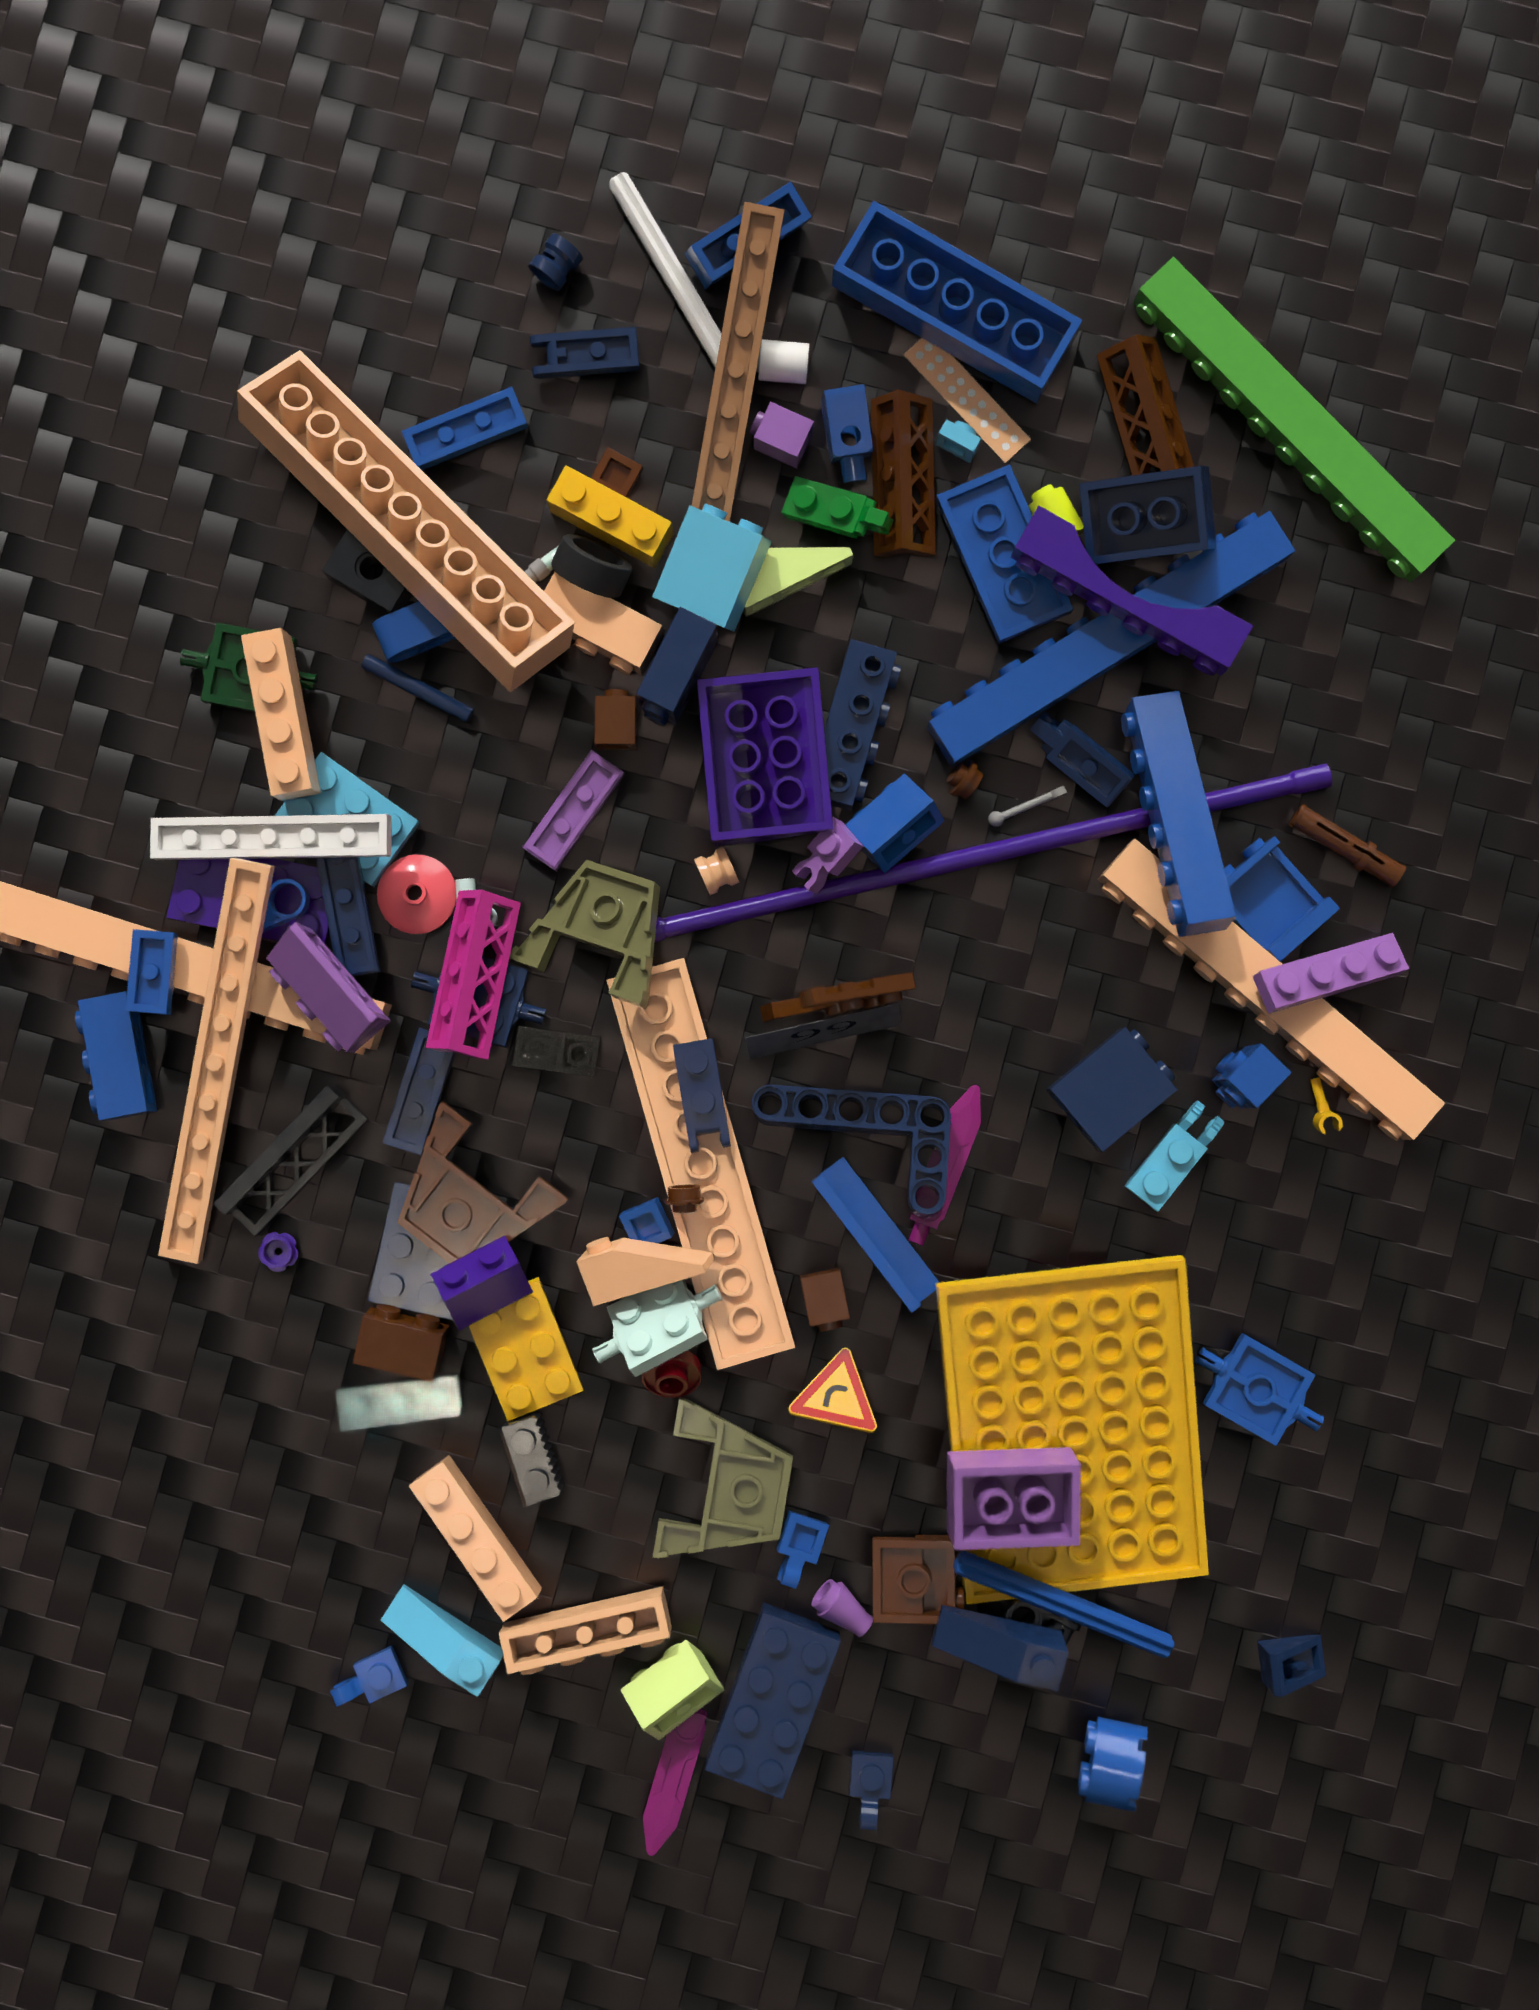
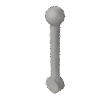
[988,786,1067,827]

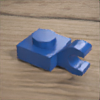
[776,1510,829,1589]
[330,1645,409,1706]

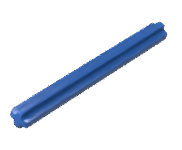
[953,1551,1175,1658]

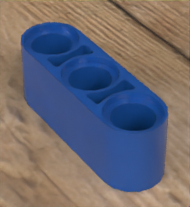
[372,601,456,663]

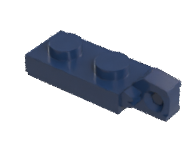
[1030,712,1135,808]

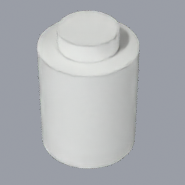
[756,339,809,384]

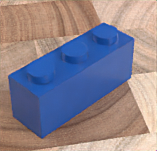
[684,181,812,289]
[75,991,158,1120]

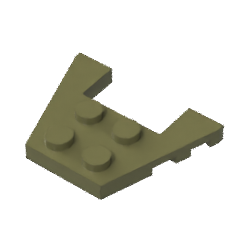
[509,860,660,1009]
[652,1397,793,1559]

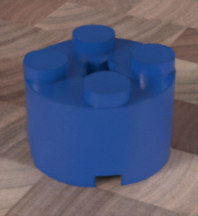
[1078,1717,1148,1812]

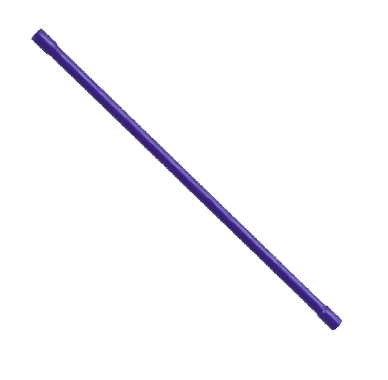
[655,763,1332,942]

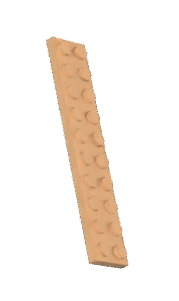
[606,958,795,1370]

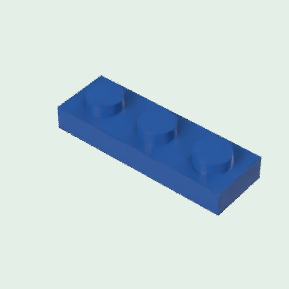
[402,387,529,470]

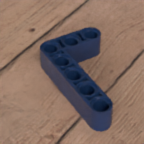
[752,1085,951,1218]

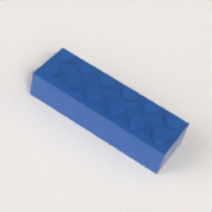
[832,200,1082,404]

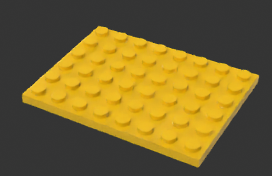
[936,1255,1209,1604]

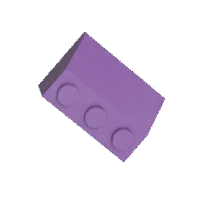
[267,922,391,1053]

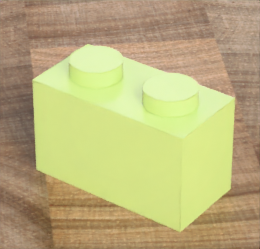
[621,1640,724,1740]

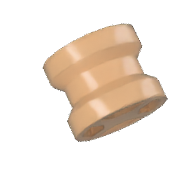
[694,846,739,896]

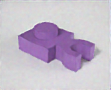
[792,817,863,894]

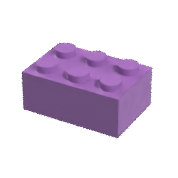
[947,1447,1081,1550]

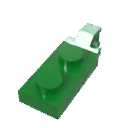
[781,476,894,539]

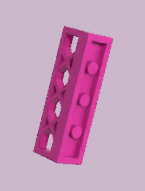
[426,890,521,1060]

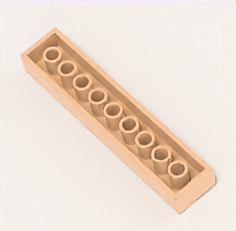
[237,350,575,693]

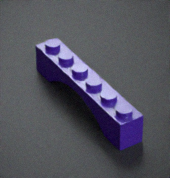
[1010,506,1253,676]

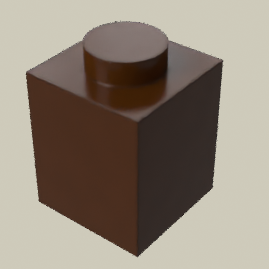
[595,689,638,750]
[800,1268,850,1331]

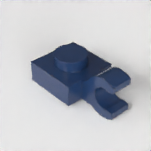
[849,1751,893,1830]

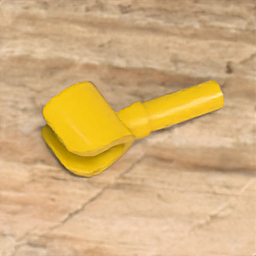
[1310,1077,1343,1135]

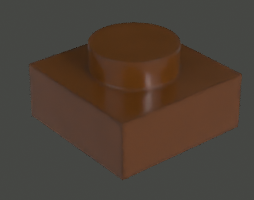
[591,447,643,498]

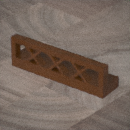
[1096,334,1194,476]
[871,389,936,558]

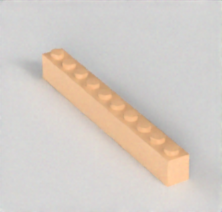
[1098,838,1445,1141]
[0,881,392,1055]

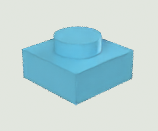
[936,419,981,463]

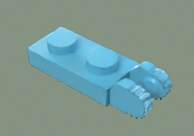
[1125,1100,1225,1212]

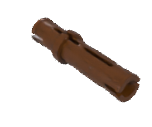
[1289,803,1407,888]

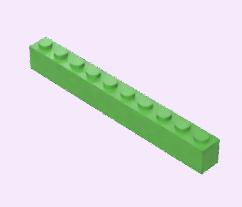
[1133,256,1455,583]

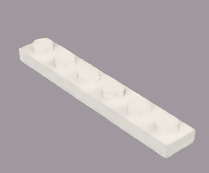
[150,814,392,860]

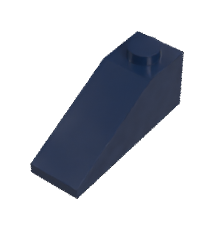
[932,1605,1069,1691]

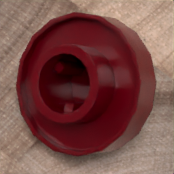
[642,1350,701,1398]

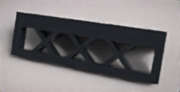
[213,1085,369,1236]

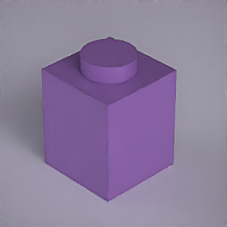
[750,401,814,468]

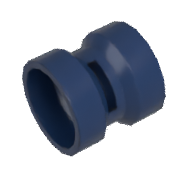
[528,233,583,291]

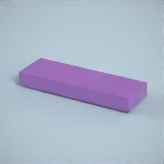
[522,750,625,872]

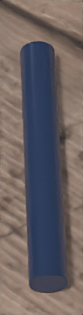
[361,654,474,723]

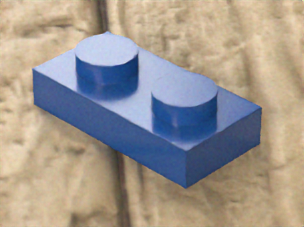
[125,929,178,1015]

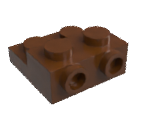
[872,1535,965,1624]

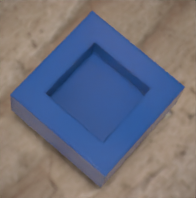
[619,1197,675,1243]

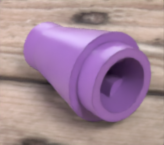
[812,1579,873,1637]

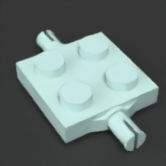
[592,1280,723,1377]

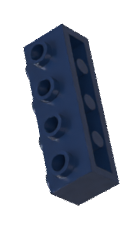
[824,639,902,811]

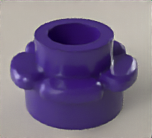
[258,1232,299,1272]

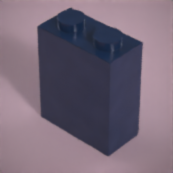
[636,607,719,727]
[1046,1027,1178,1152]

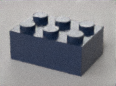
[1079,466,1217,564]

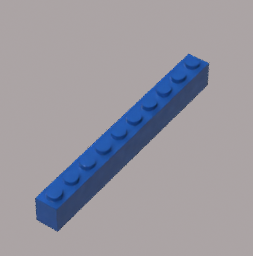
[927,511,1296,768]

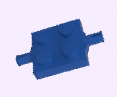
[1194,1333,1324,1446]

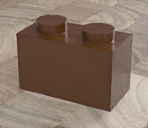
[353,1304,450,1382]

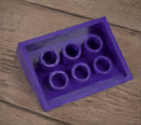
[697,667,833,846]

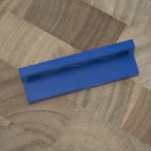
[811,1156,940,1312]

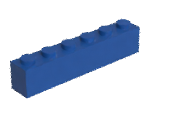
[1121,691,1236,937]

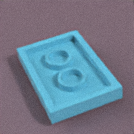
[275,752,420,887]

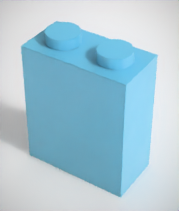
[652,503,772,632]

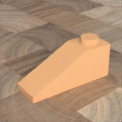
[576,1237,714,1306]

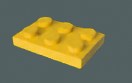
[469,1277,584,1421]

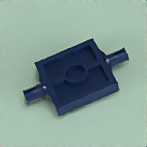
[411,956,547,1048]

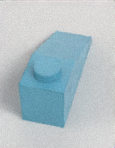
[381,1584,503,1697]

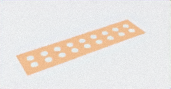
[903,338,1031,463]

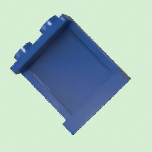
[1224,836,1340,962]

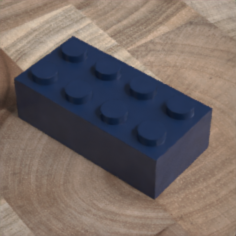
[705,1602,841,1799]

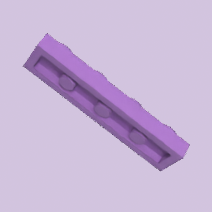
[1253,933,1409,1014]

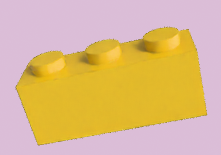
[546,465,674,568]

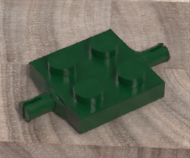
[180,622,318,713]

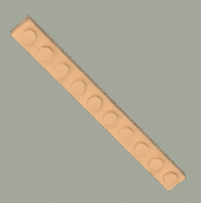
[158,858,275,1264]

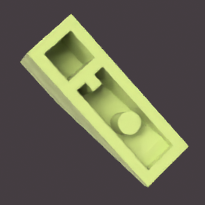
[743,547,853,617]

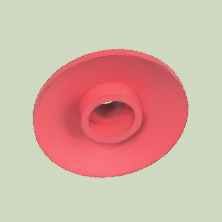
[377,855,457,934]

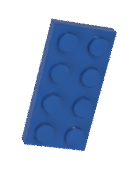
[936,464,1073,644]

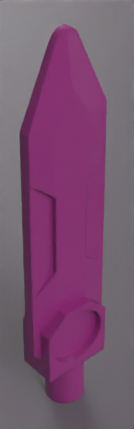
[908,1085,981,1246]
[643,1708,707,1856]

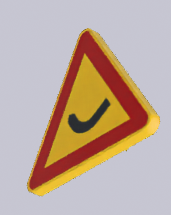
[788,1348,877,1433]

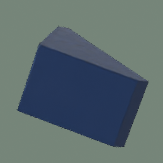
[1257,1634,1326,1697]

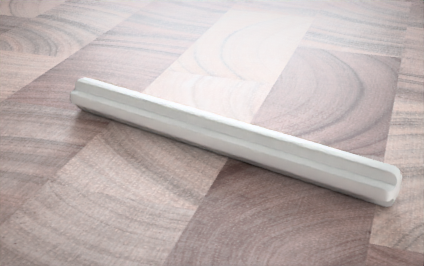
[609,172,722,368]

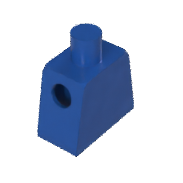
[820,384,873,484]

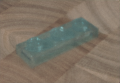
[336,1373,463,1431]

